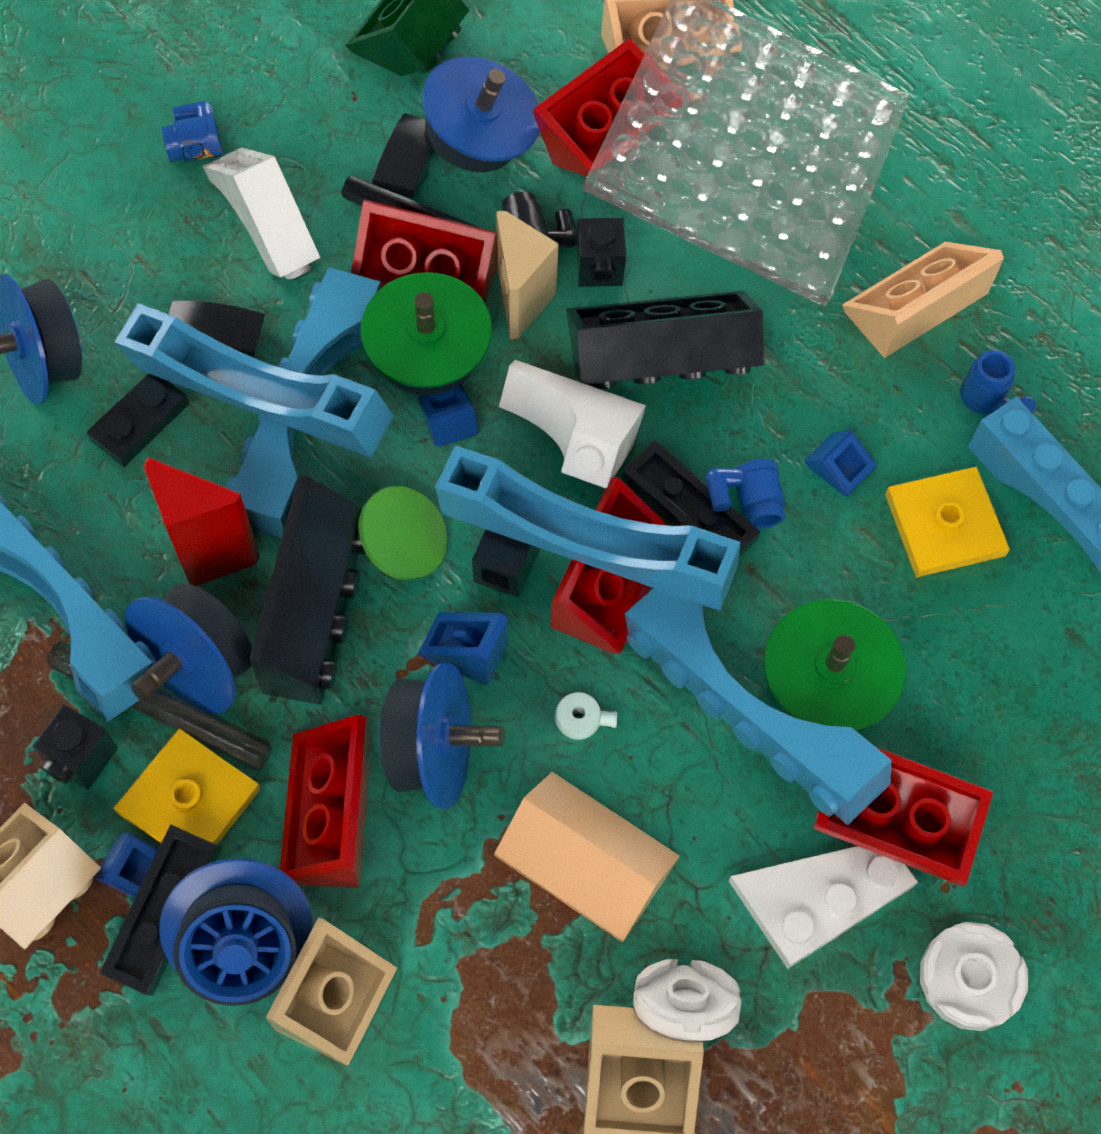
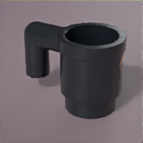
[501,192,577,248]

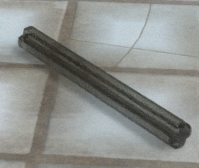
[46,641,273,769]

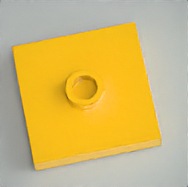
[885,466,1010,578]
[113,728,261,845]

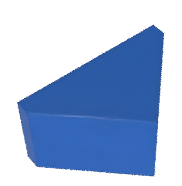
[418,612,508,686]

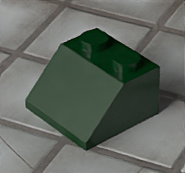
[345,0,470,76]

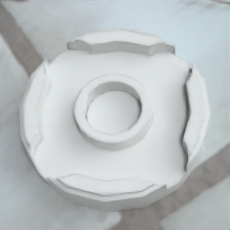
[920,922,1028,1031]
[633,959,742,1042]

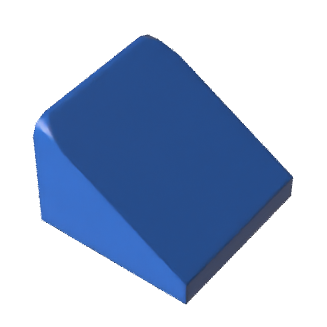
[417,384,479,447]
[804,430,877,496]
[94,832,158,899]

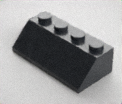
[566,290,765,389]
[250,475,366,705]

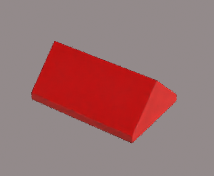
[533,38,687,178]
[351,200,497,303]
[143,457,260,586]
[550,477,669,654]
[279,714,371,888]
[813,747,993,887]

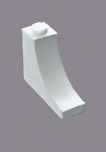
[203,147,320,279]
[499,360,646,489]

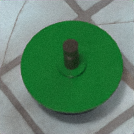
[360,272,492,395]
[764,599,906,731]

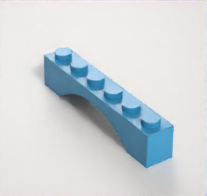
[225,267,381,538]
[114,303,394,458]
[967,396,1101,573]
[435,445,741,611]
[0,493,156,723]
[625,588,892,825]

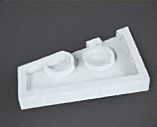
[729,846,918,969]

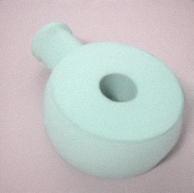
[555,692,618,740]

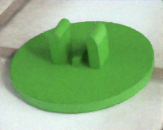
[358,486,447,580]

